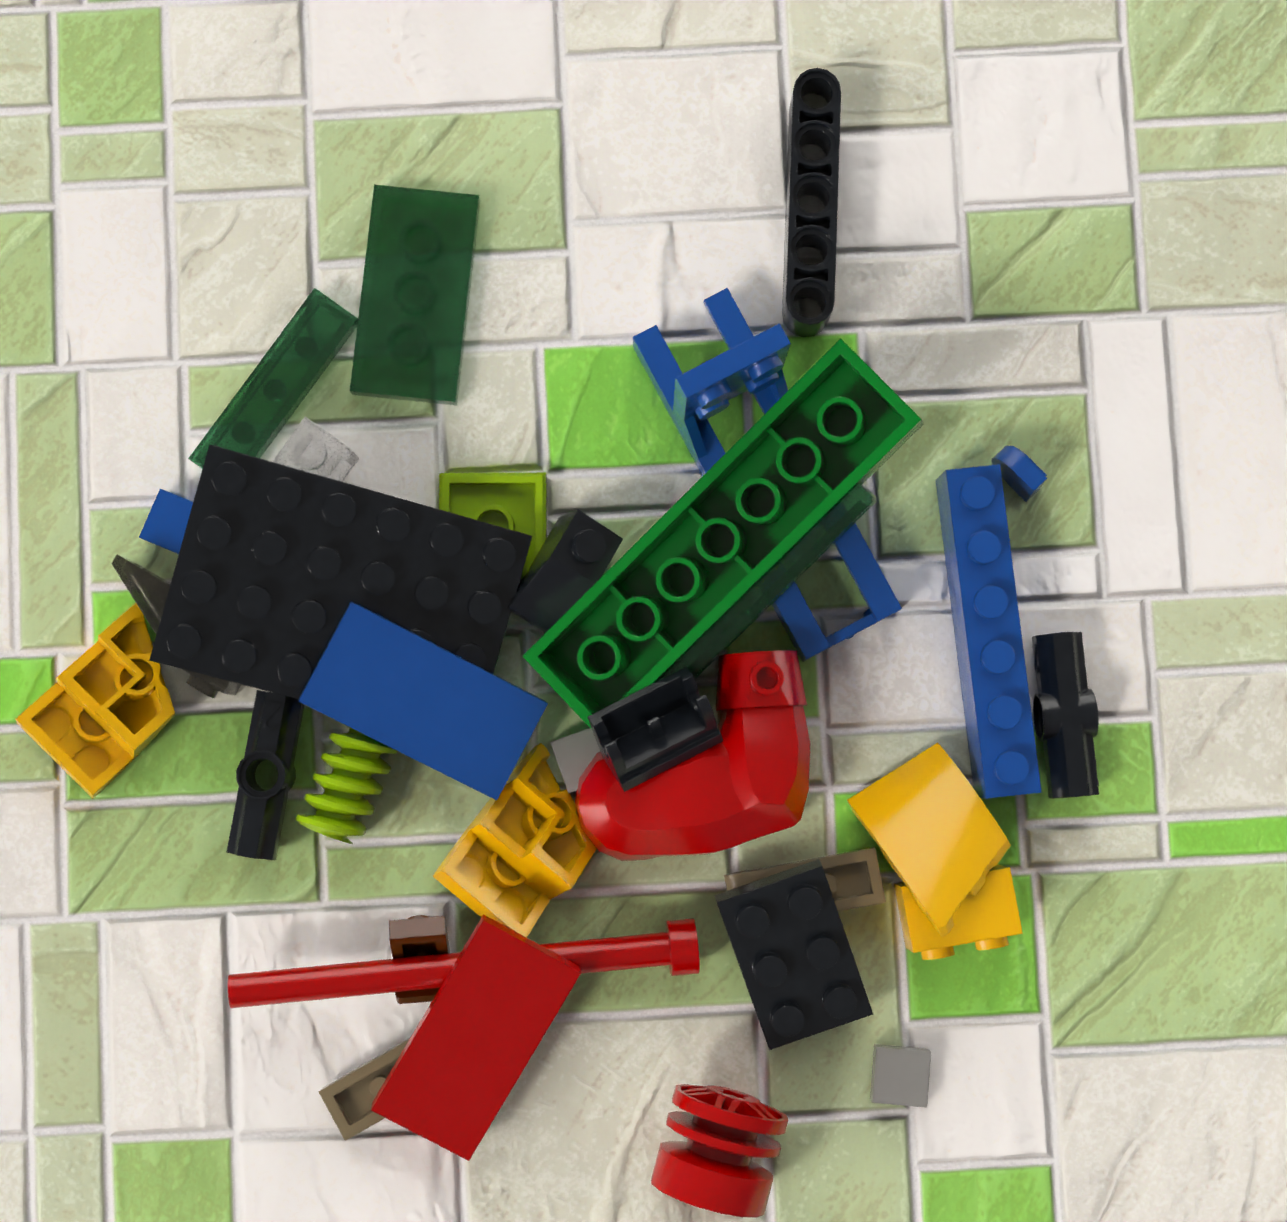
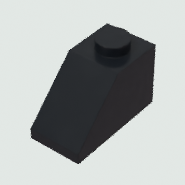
[507,509,623,633]

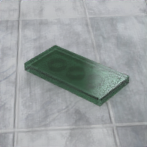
[350,184,480,406]

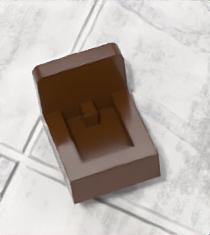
[389,915,450,1004]

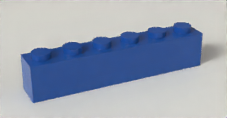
[935,464,1042,799]

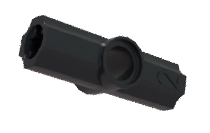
[1032,632,1099,799]
[226,690,305,860]

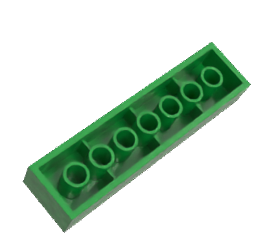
[522,338,924,730]

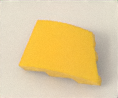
[15,603,175,799]
[847,742,1011,937]
[433,743,597,937]

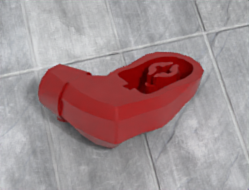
[575,650,810,861]

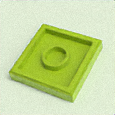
[439,472,547,581]

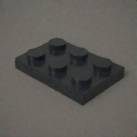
[715,859,873,1050]

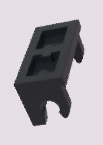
[587,667,723,792]

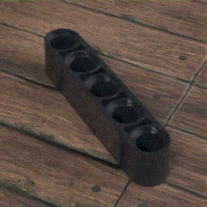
[782,68,841,337]

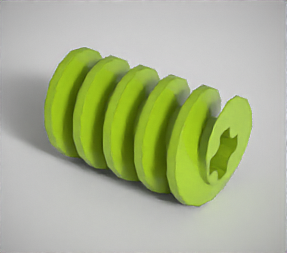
[295,726,398,844]

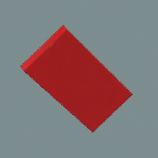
[371,914,581,1161]

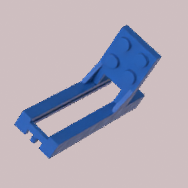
[633,288,902,662]

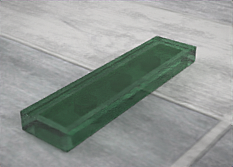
[188,288,360,469]

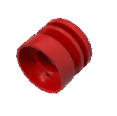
[651,1084,788,1218]

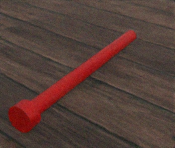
[228,918,700,1009]

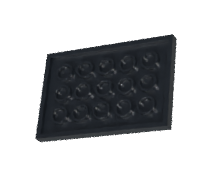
[149,444,532,699]

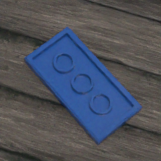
[299,601,548,800]

